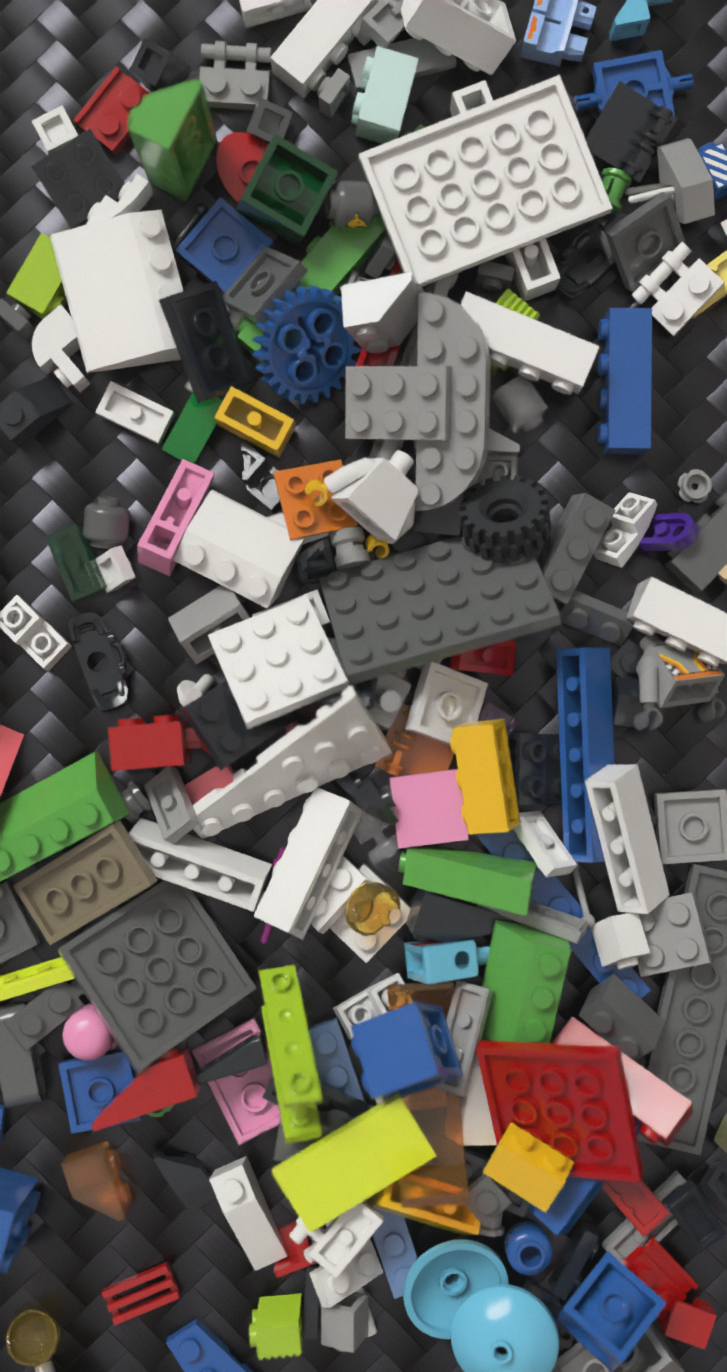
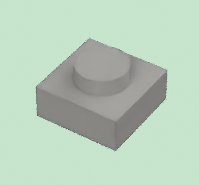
[317,68,350,118]

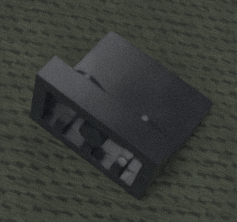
[507,733,562,805]

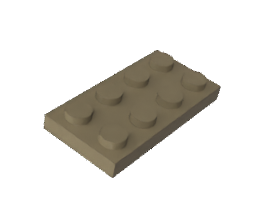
[13,819,158,945]

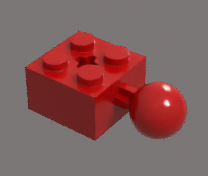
[108,715,210,771]

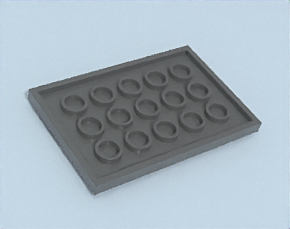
[319,521,561,685]

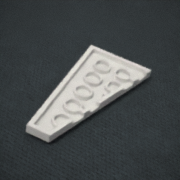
[193,685,392,839]

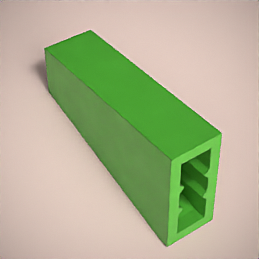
[399,845,537,916]

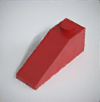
[91,1046,201,1132]

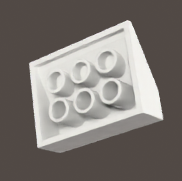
[50,210,183,373]

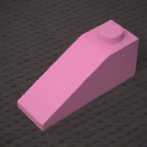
[137,459,215,576]

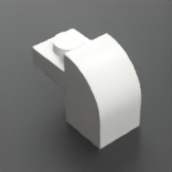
[32,305,90,392]

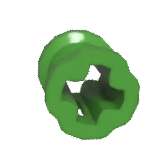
[601,167,632,215]

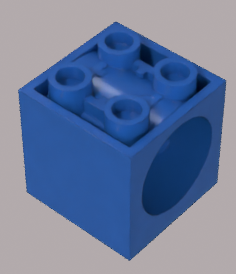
[351,1002,464,1099]
[555,1251,666,1372]

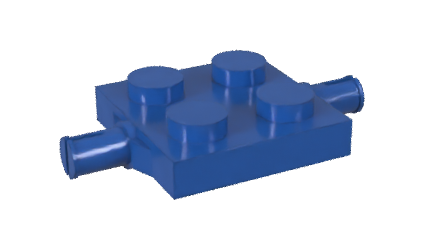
[574,50,694,116]

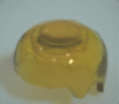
[345,882,401,936]
[5,1309,61,1367]

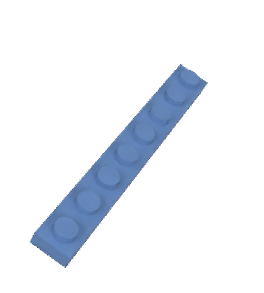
[308,1018,419,1299]

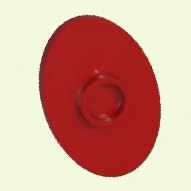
[216,132,268,204]

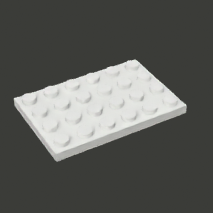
[358,75,612,287]

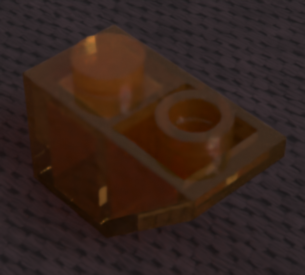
[61,1141,132,1221]

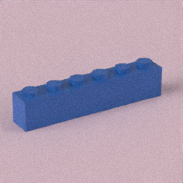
[556,648,615,863]

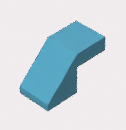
[609,0,673,41]

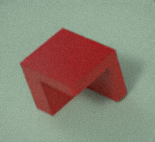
[274,1221,316,1278]
[658,1297,717,1350]

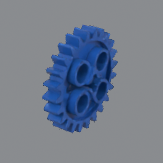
[252,285,361,404]

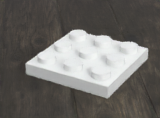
[208,595,349,729]

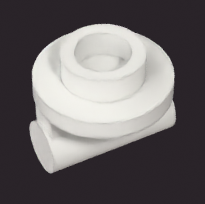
[177,674,214,707]

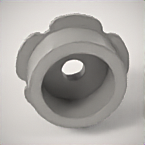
[678,469,712,504]

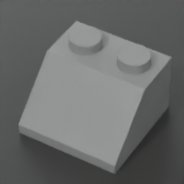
[341,272,425,353]

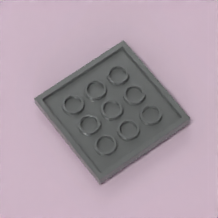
[57,880,257,1073]

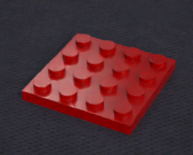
[476,1040,644,1183]

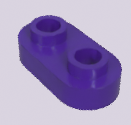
[638,513,699,551]

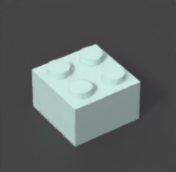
[351,46,419,144]

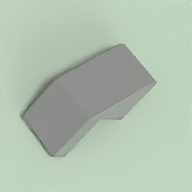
[657,138,715,224]

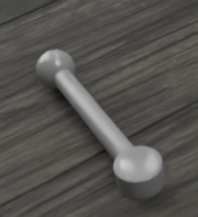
[572,862,595,928]

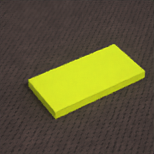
[272,1092,436,1233]

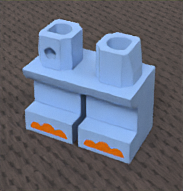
[520,0,596,66]

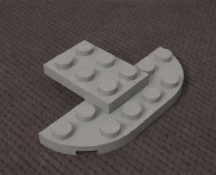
[345,292,490,511]

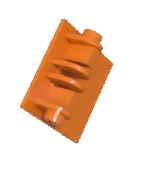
[273,459,358,540]
[375,704,454,776]

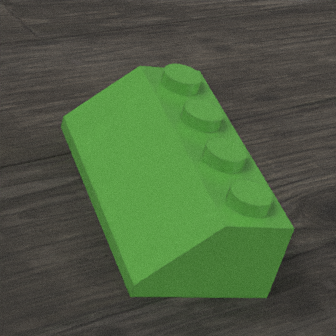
[127,79,217,201]
[0,751,130,881]
[481,920,571,1043]

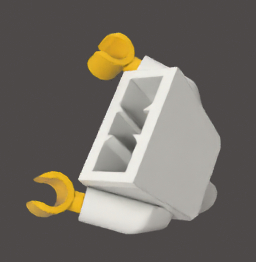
[305,450,418,559]

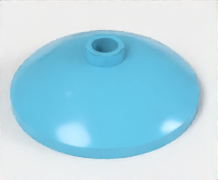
[403,1240,509,1339]
[451,1284,559,1372]

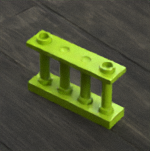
[259,965,322,1144]

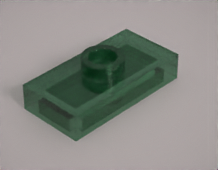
[45,523,107,602]

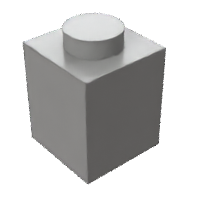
[321,1292,369,1353]

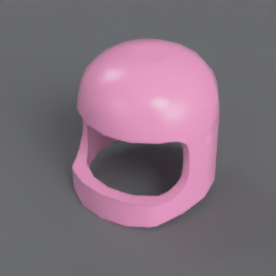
[62,1003,118,1061]

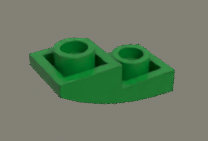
[162,392,224,464]

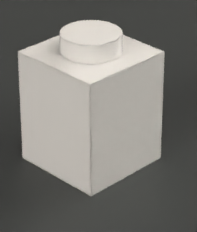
[590,913,651,970]

